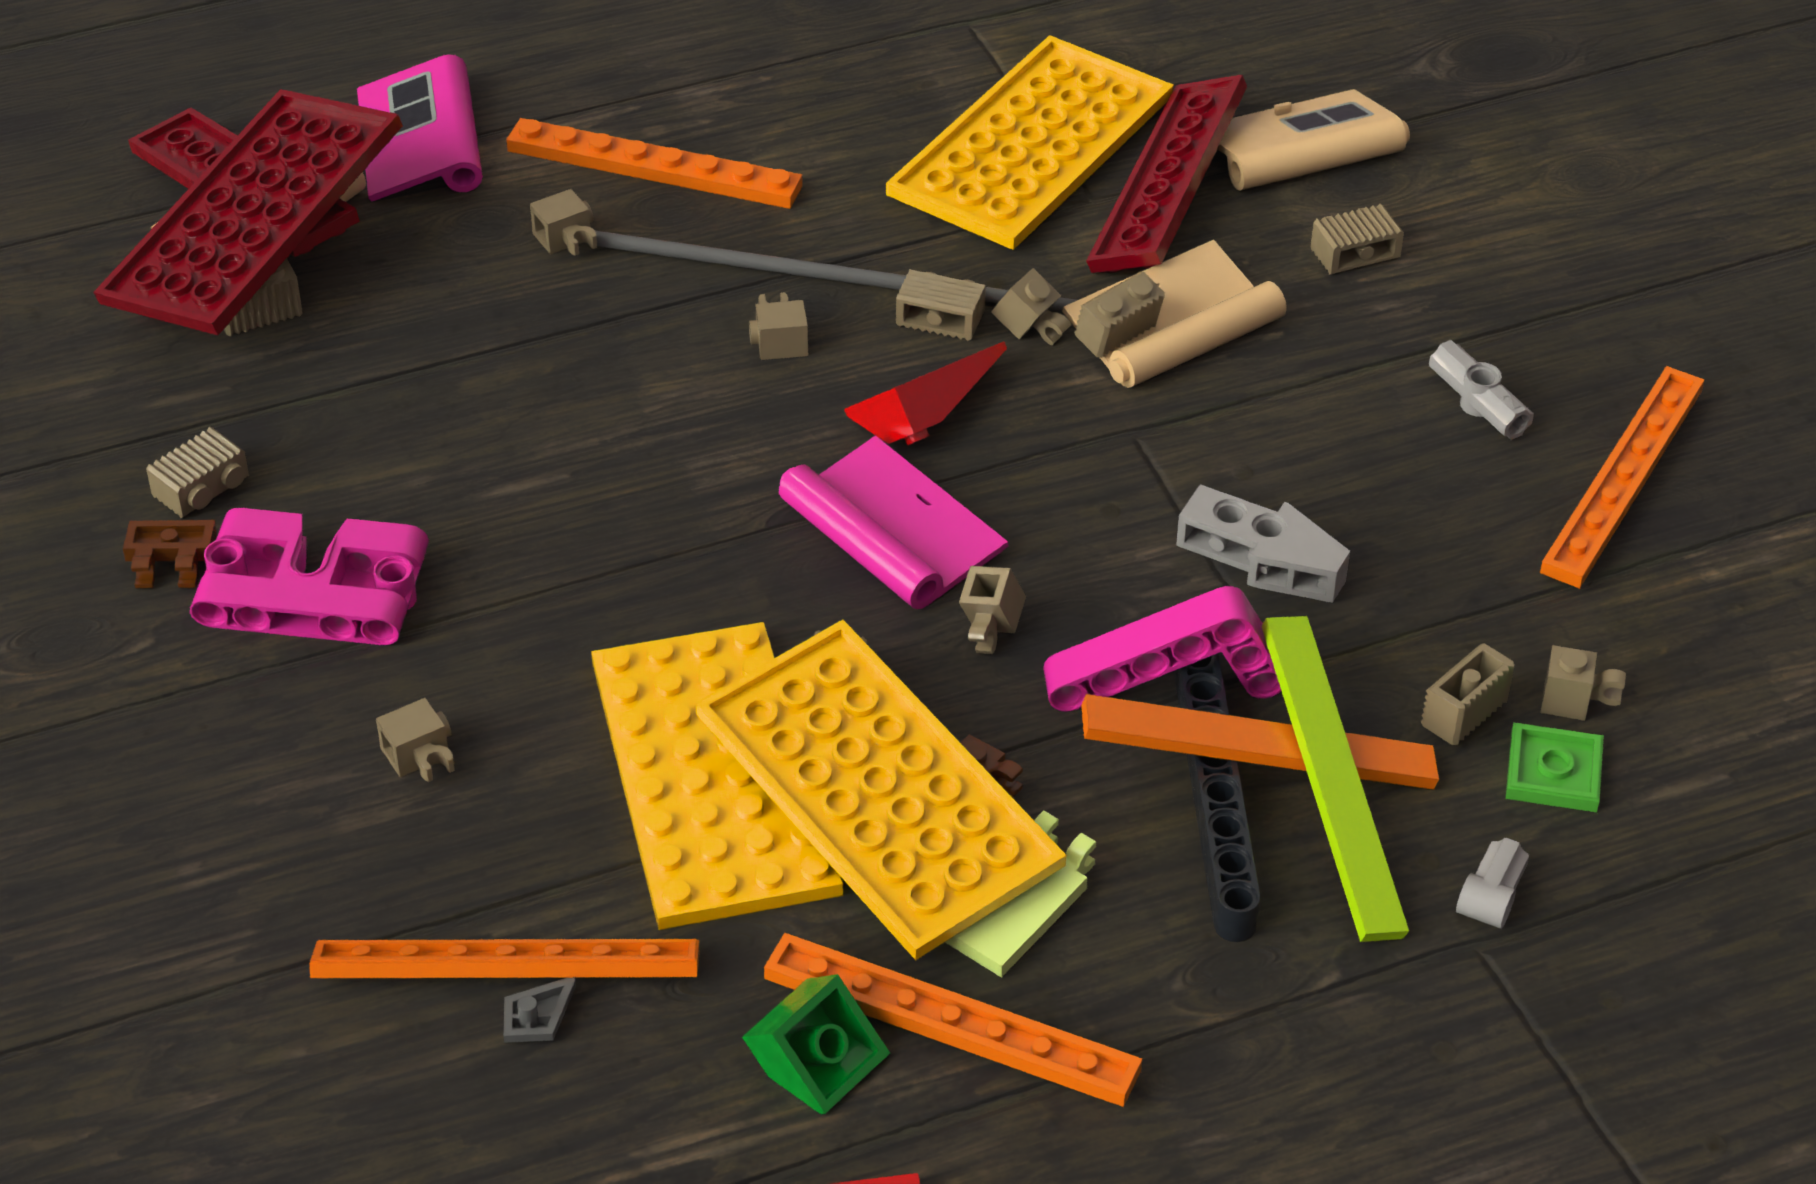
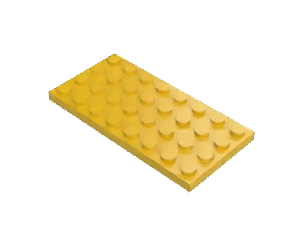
[886,35,1174,250]
[696,619,1067,960]
[591,622,843,930]

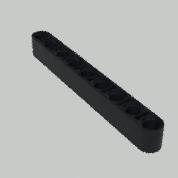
[1173,653,1260,942]

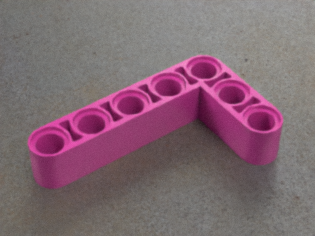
[1043,586,1281,711]

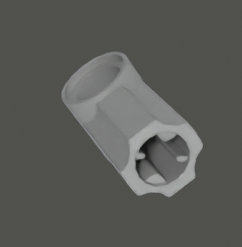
[1456,837,1529,929]

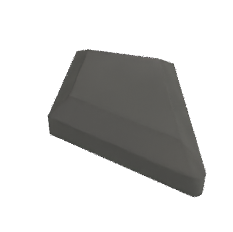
[503,977,576,1043]

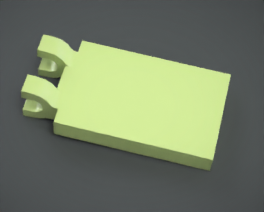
[945,810,1096,978]

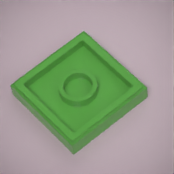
[1505,722,1604,812]

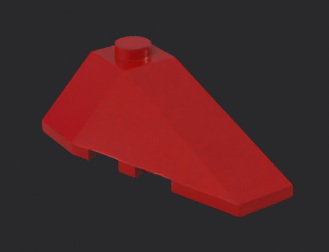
[844,341,1007,445]

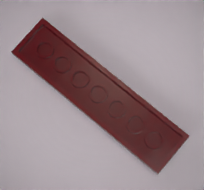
[1086,74,1247,273]
[128,107,360,257]

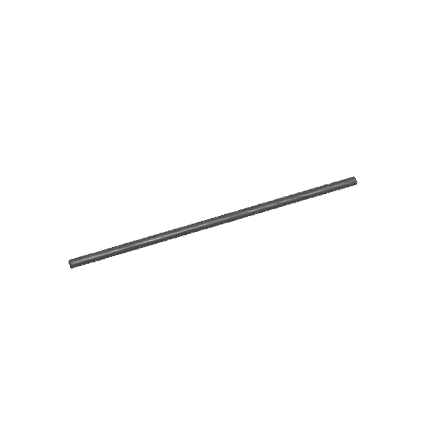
[588,231,1077,314]

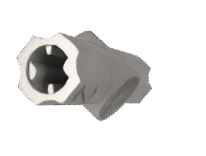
[1429,340,1534,440]

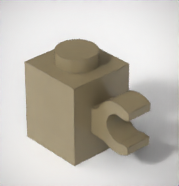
[530,189,597,256]
[991,268,1071,345]
[749,292,808,360]
[959,566,1026,654]
[1540,645,1626,721]
[376,698,455,782]

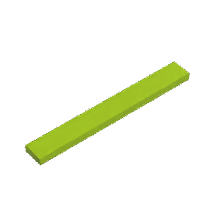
[1261,616,1409,942]

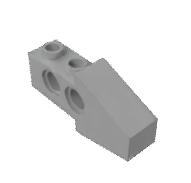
[1176,484,1350,603]

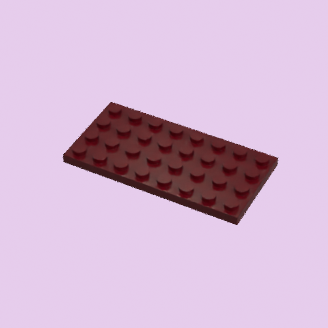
[93,89,403,335]

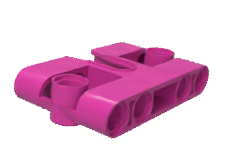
[190,508,429,645]

